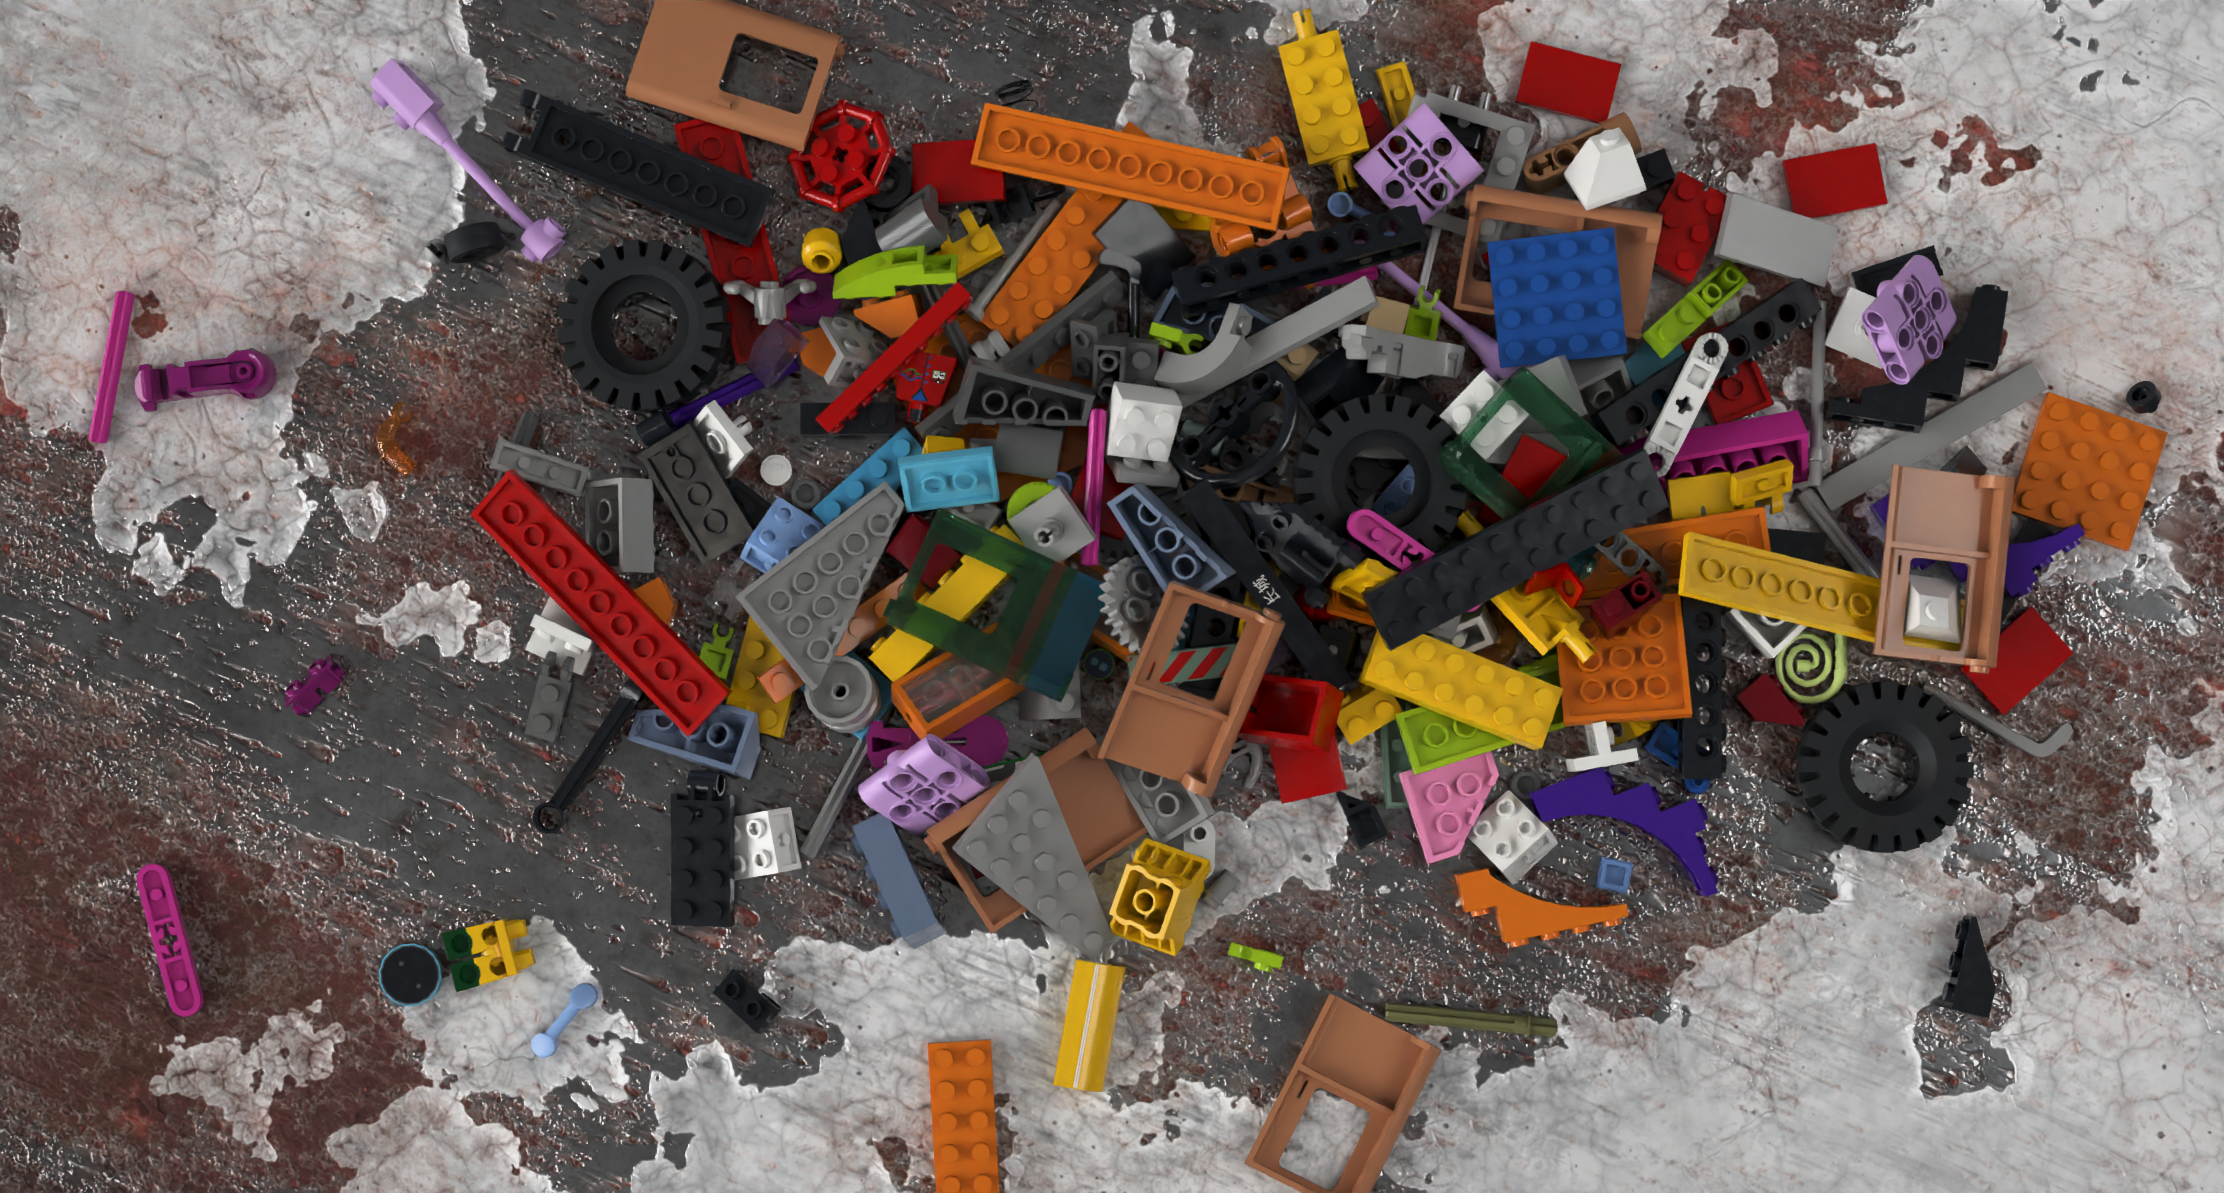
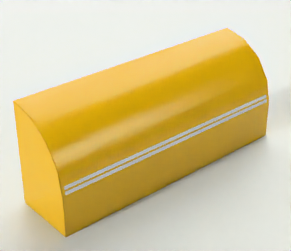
[1053,958,1126,1092]

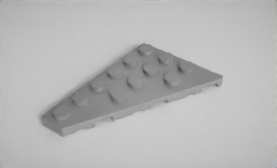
[736,480,905,693]
[952,752,1114,961]

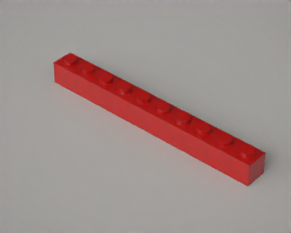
[815,282,973,436]

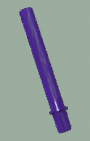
[668,354,800,430]

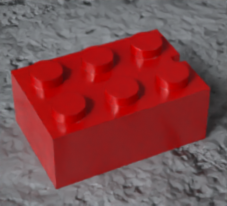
[1653,171,1727,288]
[1238,674,1344,754]

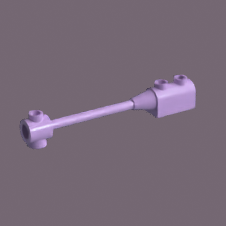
[370,58,567,263]
[1353,217,1538,382]

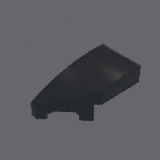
[978,183,1037,229]
[1336,791,1389,850]

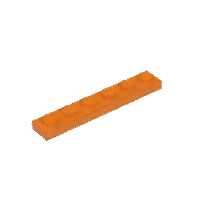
[756,569,927,704]

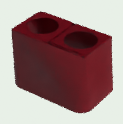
[886,512,963,589]

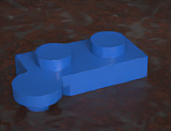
[1643,722,1710,794]

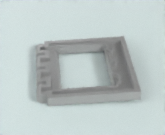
[1379,92,1536,243]

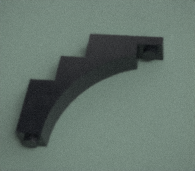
[1824,284,2009,434]

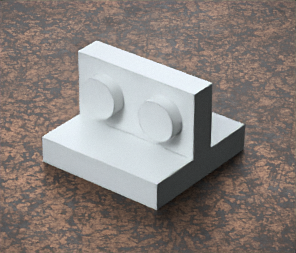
[525,597,598,676]
[1565,721,1639,772]

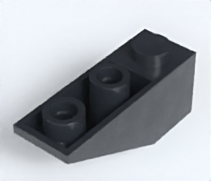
[1942,915,1996,1018]

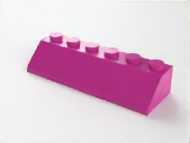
[1614,410,1808,503]

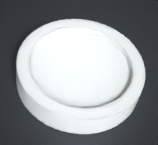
[760,454,792,486]

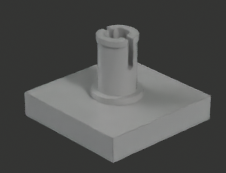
[1008,484,1097,573]

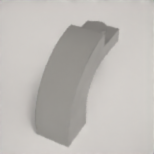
[1154,303,1253,395]

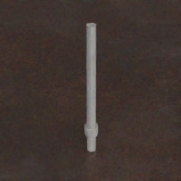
[1808,300,1827,487]

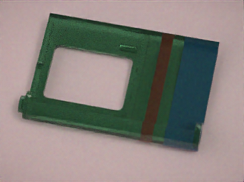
[1439,367,1625,581]
[883,508,1105,703]

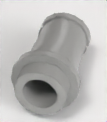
[1202,868,1240,910]

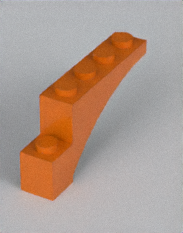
[1455,868,1629,947]

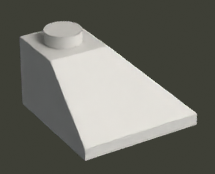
[1564,127,1646,211]
[1903,574,1961,643]

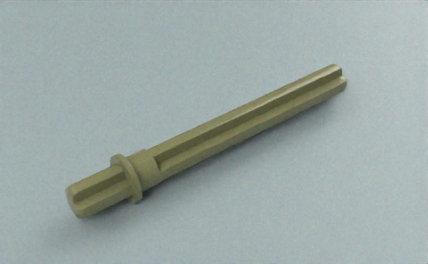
[1385,1002,1558,1038]

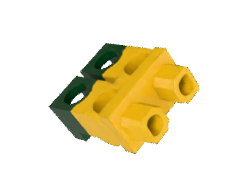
[441,918,536,992]

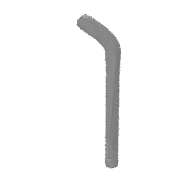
[1920,681,2074,757]

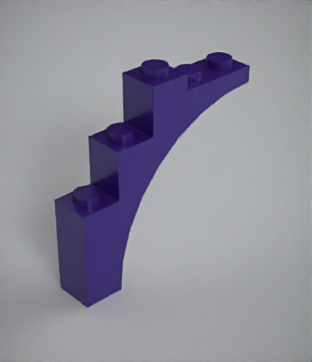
[1868,493,2085,598]
[1527,767,1719,897]

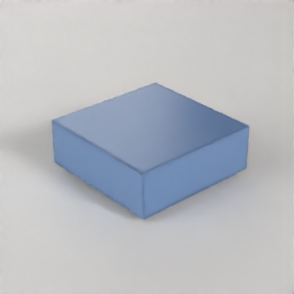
[1595,857,1633,894]

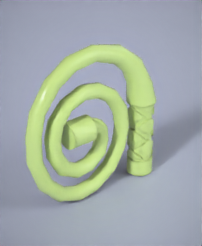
[1775,631,1848,704]

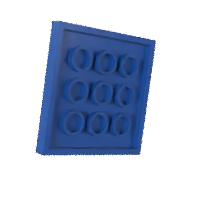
[1487,227,1627,368]

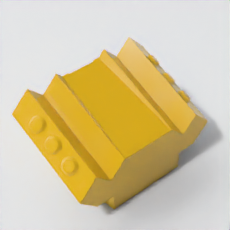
[1109,838,1211,956]

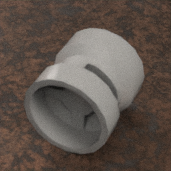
[970,329,1011,362]

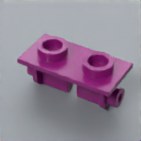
[284,654,346,716]

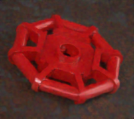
[787,99,896,213]

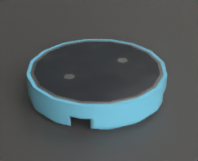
[379,943,443,1006]

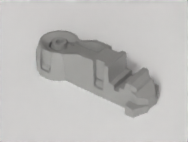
[1338,324,1465,381]

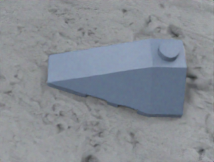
[627,705,760,780]

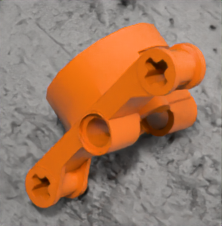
[1210,135,1336,290]

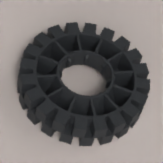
[1794,681,1974,853]

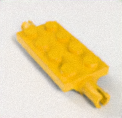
[1278,9,1370,192]
[1456,510,1598,663]

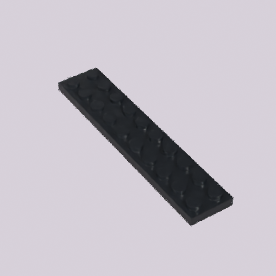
[1361,448,1669,651]

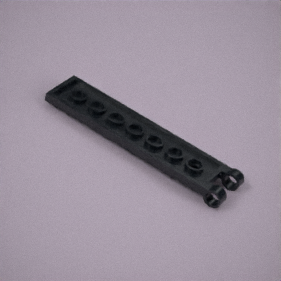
[500,88,776,249]

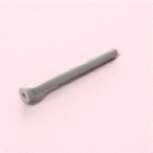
[964,198,1063,322]

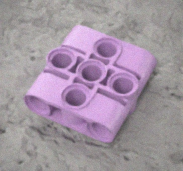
[1354,102,1485,225]
[1861,255,1958,385]
[858,734,990,836]

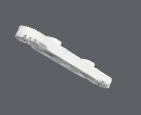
[1643,332,1729,478]

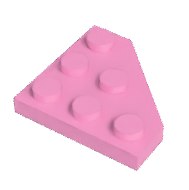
[1399,751,1499,864]

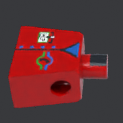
[896,351,959,424]

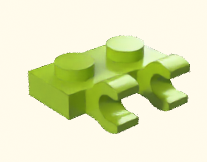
[1148,322,1204,355]

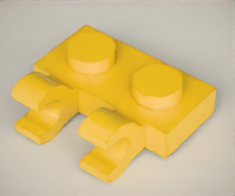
[934,208,1004,280]
[1730,459,1794,515]

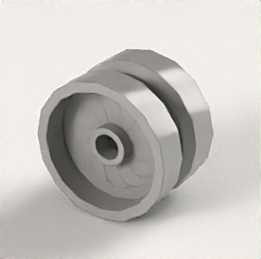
[804,656,882,733]

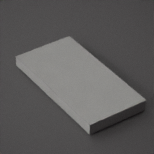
[1714,193,1838,288]

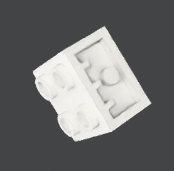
[1467,790,1558,886]
[734,807,802,881]

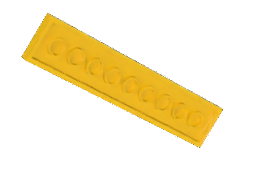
[1678,531,1965,651]

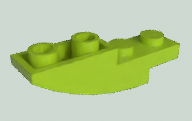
[832,245,959,299]
[1641,259,1749,359]

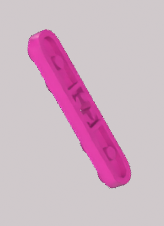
[1347,509,1481,612]
[136,863,204,1017]

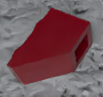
[1590,571,1663,640]
[1731,673,1806,726]

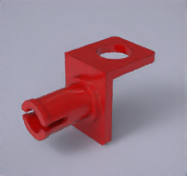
[1523,562,1586,609]

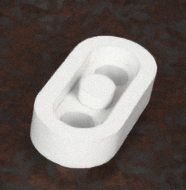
[1183,820,1215,879]

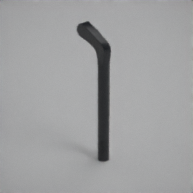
[1096,249,1141,338]

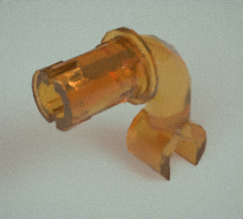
[376,401,418,478]
[1472,609,1518,665]

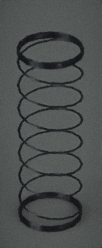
[995,80,1066,202]

